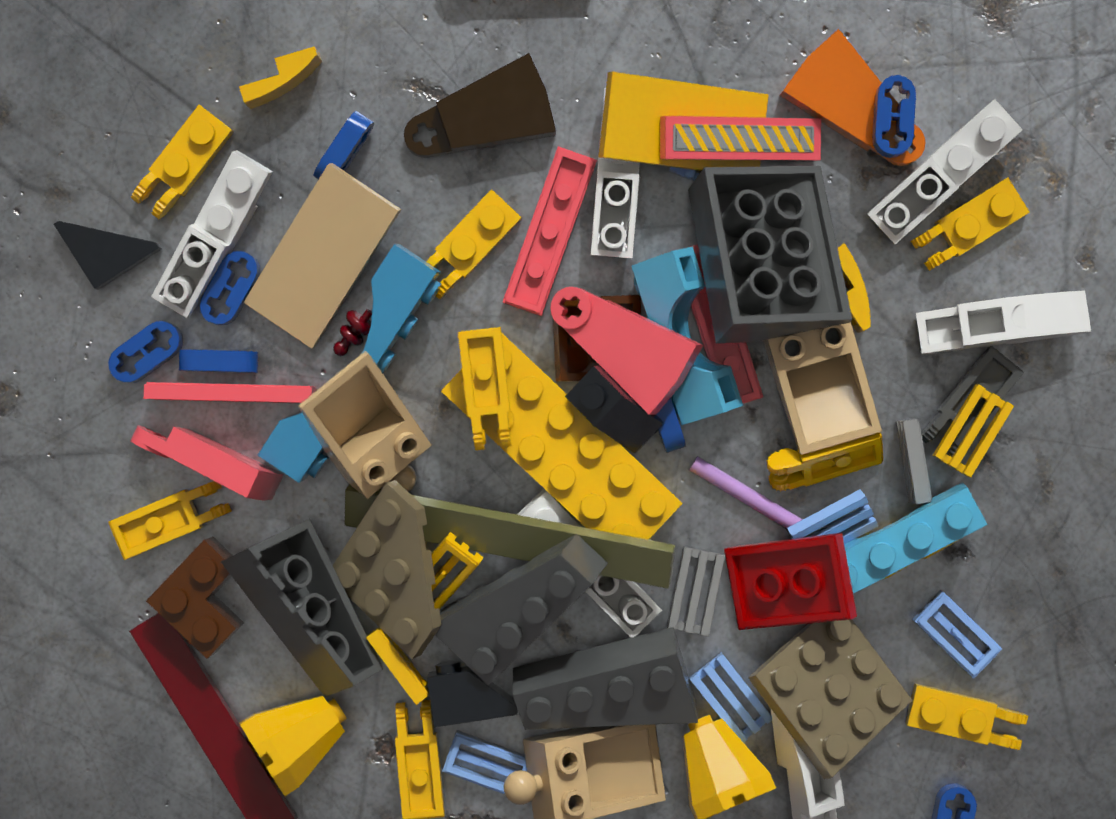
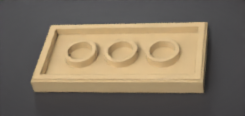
[243,163,402,349]

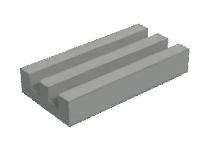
[895,419,932,504]
[667,547,725,637]

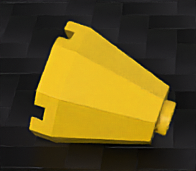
[239,695,347,796]
[682,715,776,819]

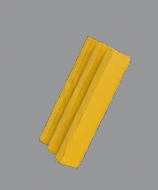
[932,384,1014,478]
[431,532,483,610]
[366,626,429,705]

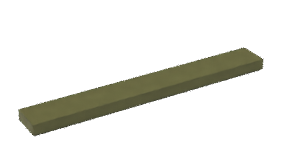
[344,484,675,589]

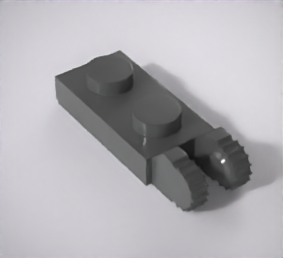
[921,346,1024,456]

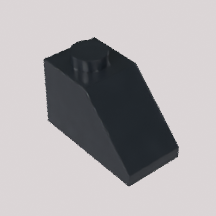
[565,365,665,453]
[427,661,518,728]

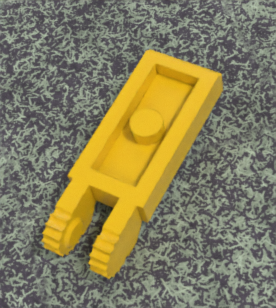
[131,104,234,220]
[911,177,1030,271]
[426,189,522,300]
[458,327,511,451]
[766,432,883,492]
[108,481,232,560]
[905,683,1028,750]
[395,700,445,819]

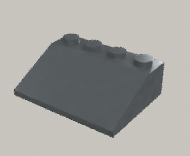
[688,166,852,344]

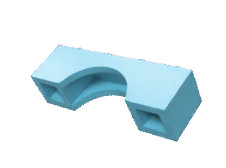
[631,247,743,425]
[844,482,988,594]

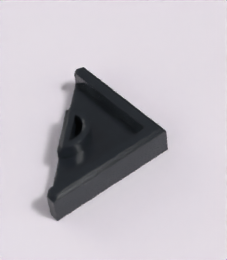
[54,221,162,290]

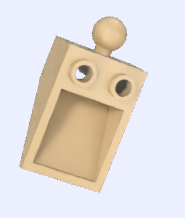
[763,321,882,455]
[298,351,432,499]
[504,724,666,819]

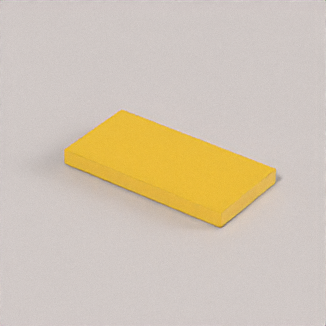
[598,72,769,171]

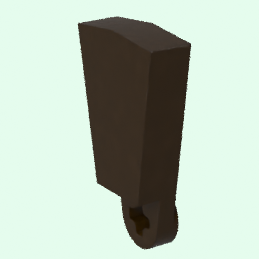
[404,53,556,158]

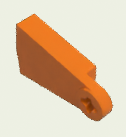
[779,29,925,166]

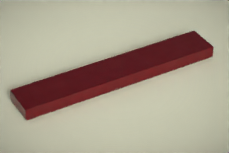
[129,613,298,819]

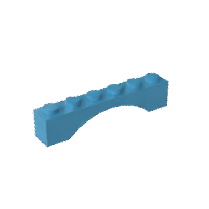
[258,244,442,483]

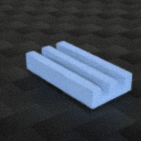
[787,489,878,544]
[912,590,1002,678]
[689,652,772,743]
[442,730,527,794]

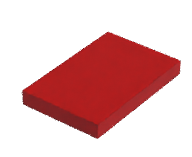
[724,533,857,630]

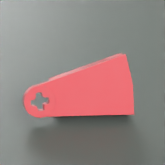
[550,287,703,415]
[130,425,284,501]

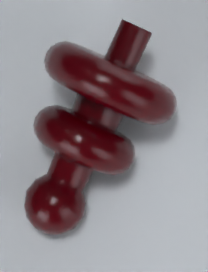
[333,309,372,356]

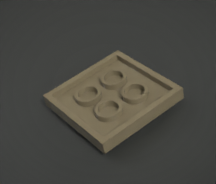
[748,619,913,779]

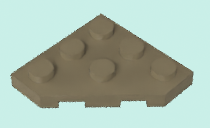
[333,480,442,659]

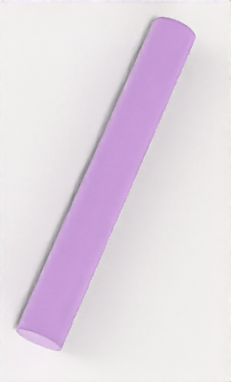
[689,456,803,529]

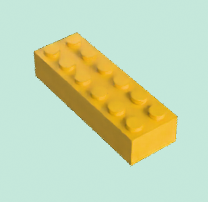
[441,332,683,540]

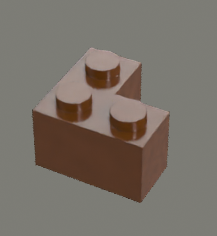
[146,537,244,659]

